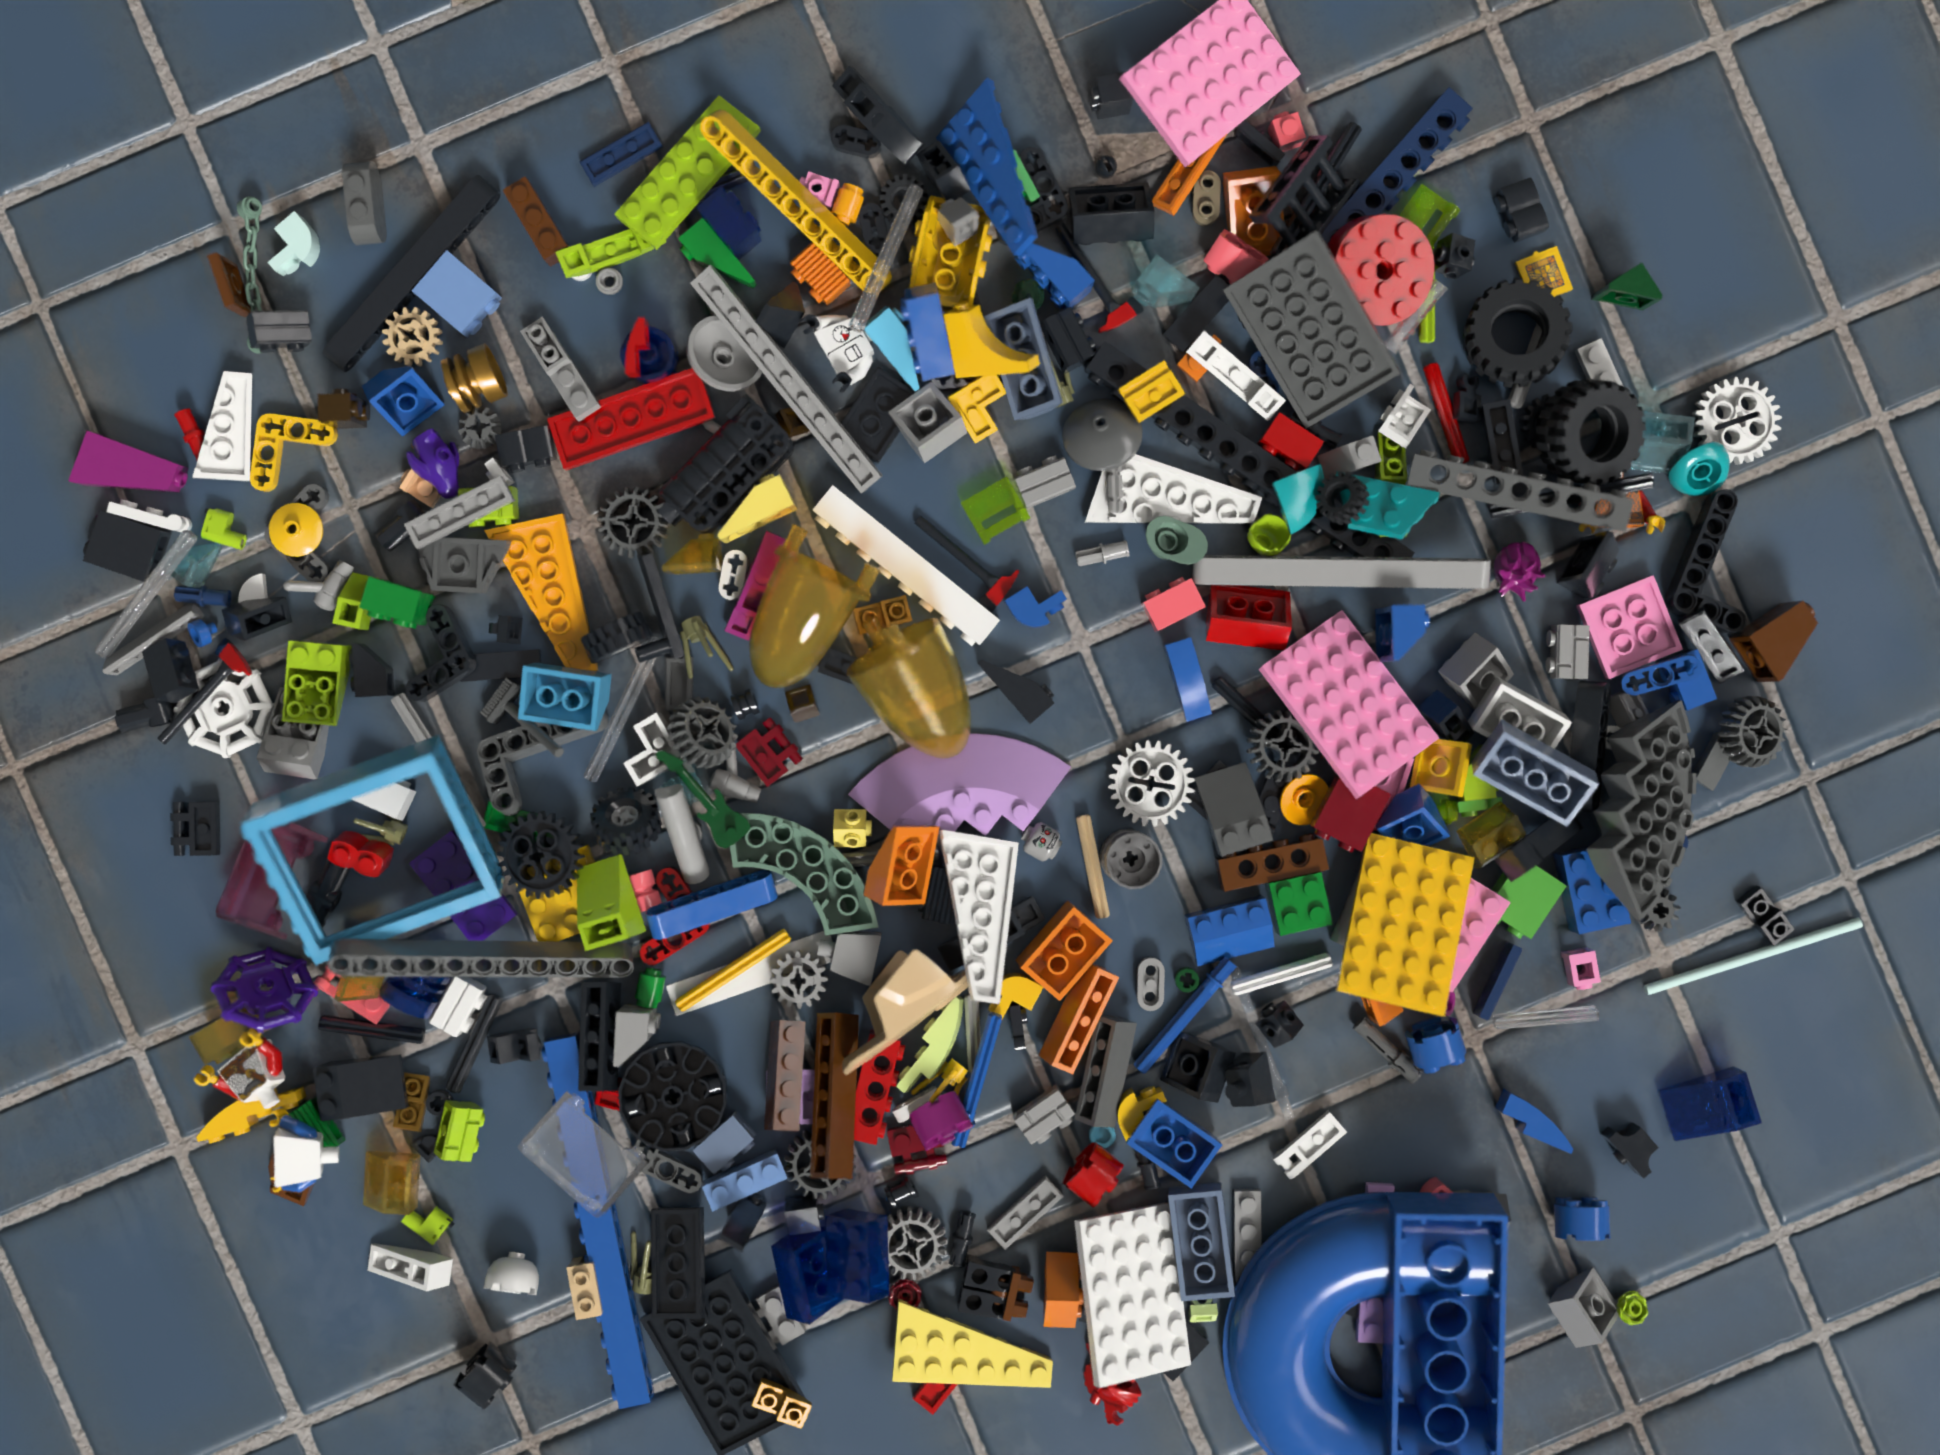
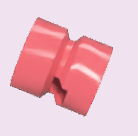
[629,869,662,912]

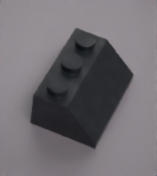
[1069,182,1155,245]

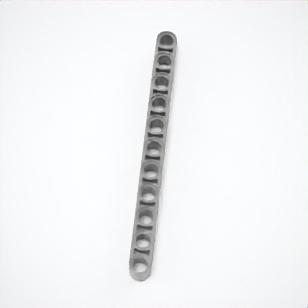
[1192,555,1491,589]

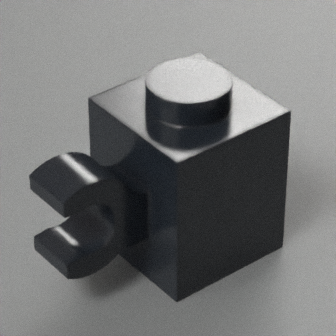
[784,1194,825,1246]

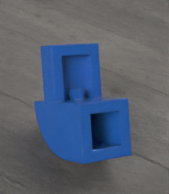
[1004,586,1067,628]

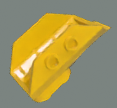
[909,195,992,326]

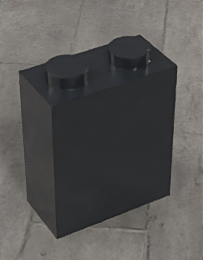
[83,510,172,583]

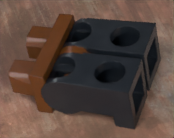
[957,1254,1034,1322]

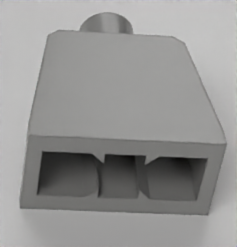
[817,931,882,986]

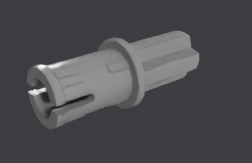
[1075,540,1129,566]

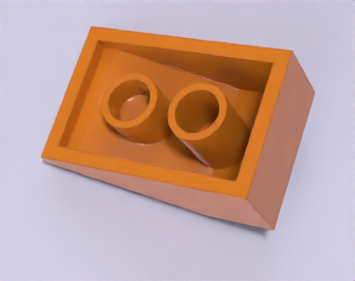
[1223,166,1284,256]
[864,825,939,906]

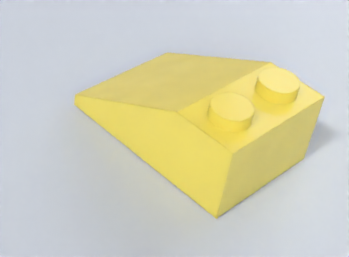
[718,474,798,544]

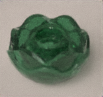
[1011,279,1045,311]

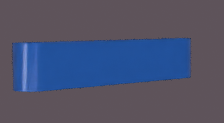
[645,870,778,940]

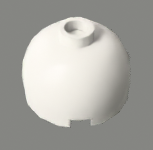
[484,1252,539,1295]

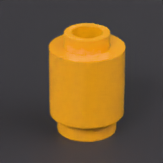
[831,183,864,226]

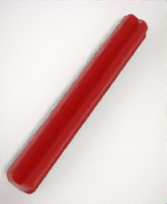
[1423,362,1469,463]

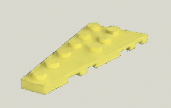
[892,1299,1053,1388]

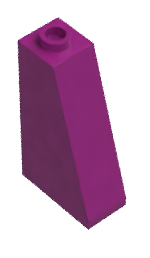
[68,431,188,493]

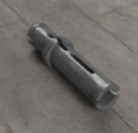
[1352,1016,1423,1084]

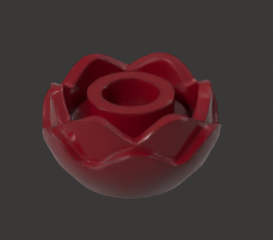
[888,1279,922,1310]

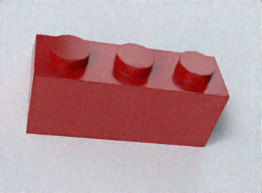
[1206,585,1292,651]

